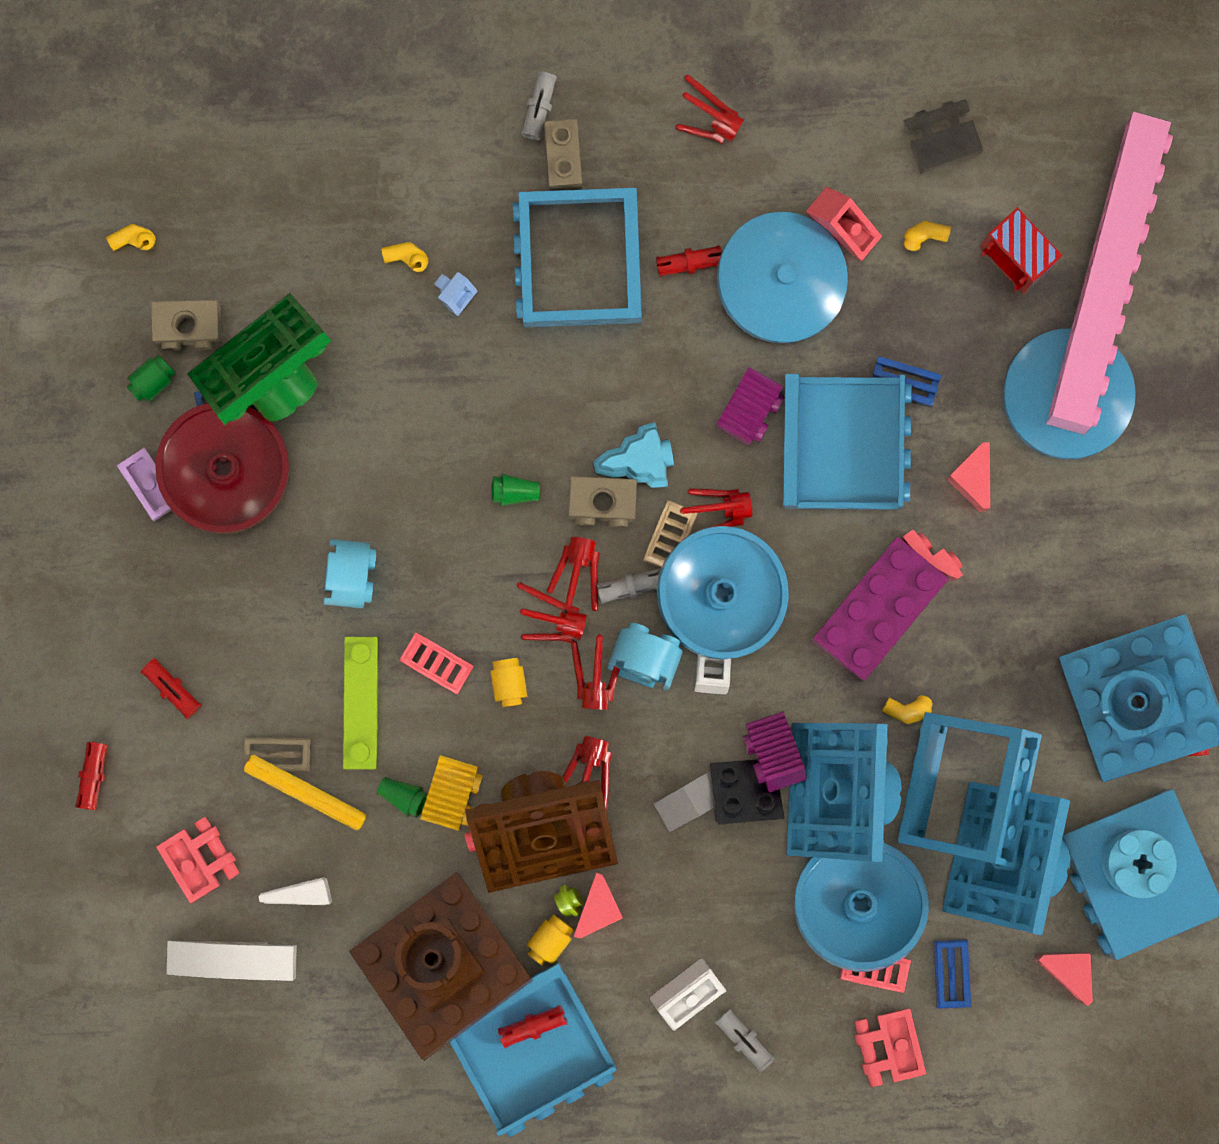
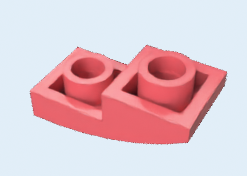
[901,529,963,581]

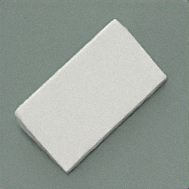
[650,959,726,1031]

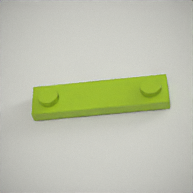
[343,637,379,769]

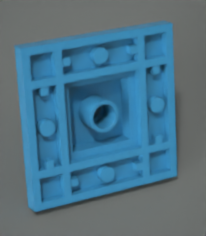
[1059,614,1219,782]
[787,723,902,862]
[942,781,1070,935]

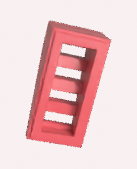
[399,632,474,695]
[838,958,911,993]

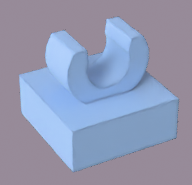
[434,272,477,316]

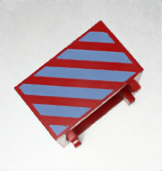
[979,207,1063,294]

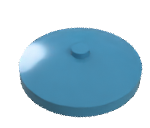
[717,212,848,344]
[1003,328,1136,460]
[657,526,789,659]
[794,843,929,972]

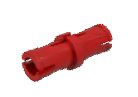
[656,245,722,277]
[140,658,202,719]
[75,742,108,811]
[498,1004,568,1049]

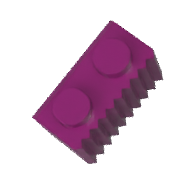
[716,367,785,447]
[742,711,807,792]

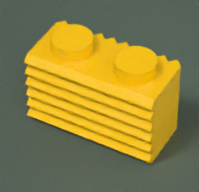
[420,755,483,831]

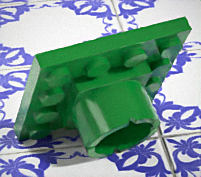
[187,293,331,425]

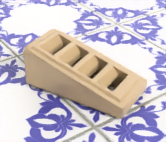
[643,500,698,568]

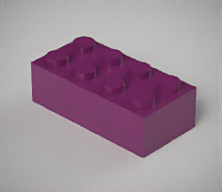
[810,536,949,683]

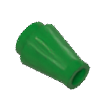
[491,473,540,506]
[377,777,428,818]

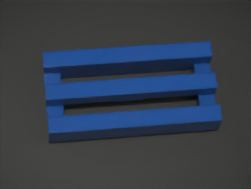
[872,356,941,407]
[933,939,971,1009]

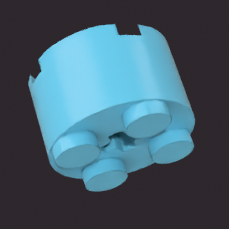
[323,539,376,608]
[607,623,683,691]
[1101,830,1177,898]

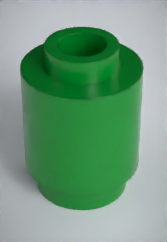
[127,354,176,402]

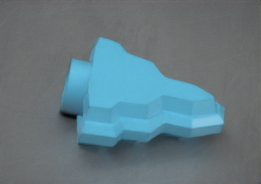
[593,422,674,488]

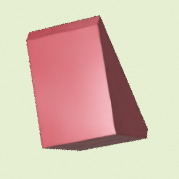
[946,442,990,512]
[574,872,623,938]
[1034,952,1093,1006]

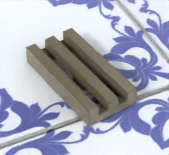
[243,737,311,771]

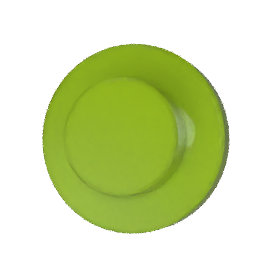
[554,884,584,917]

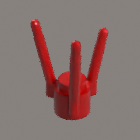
[675,74,744,144]
[680,488,752,528]
[547,537,600,611]
[517,582,587,643]
[571,634,620,710]
[562,736,612,810]

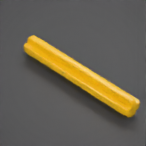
[244,755,366,830]

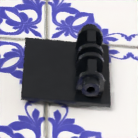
[710,759,784,825]

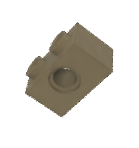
[544,119,582,191]
[151,300,223,351]
[569,476,637,527]

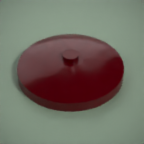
[155,403,289,534]

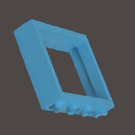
[513,188,642,328]
[898,712,1042,868]

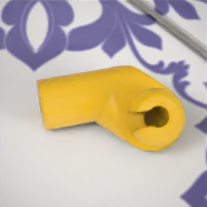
[904,221,951,251]
[106,224,156,251]
[381,242,428,272]
[882,695,933,724]

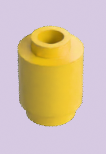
[490,658,528,707]
[526,914,574,966]

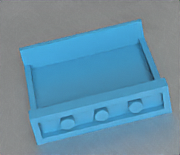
[783,374,912,510]
[1062,789,1219,960]
[450,962,617,1137]

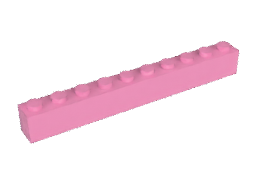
[1046,112,1173,435]

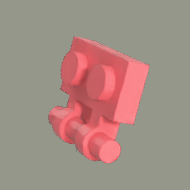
[156,817,240,904]
[854,1008,926,1087]

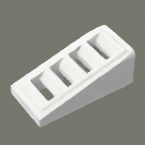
[694,654,731,695]
[258,877,332,905]

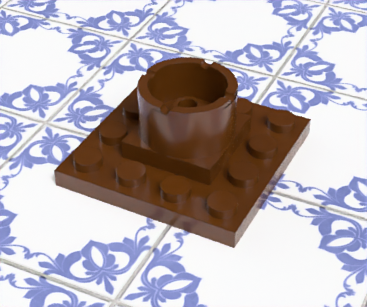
[465,771,618,893]
[349,872,533,1061]

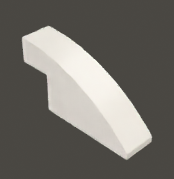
[167,941,297,981]

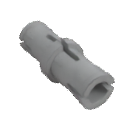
[521,71,557,140]
[597,568,661,604]
[715,1008,775,1073]

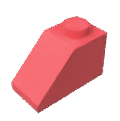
[806,186,882,261]

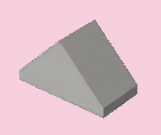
[653,771,715,832]

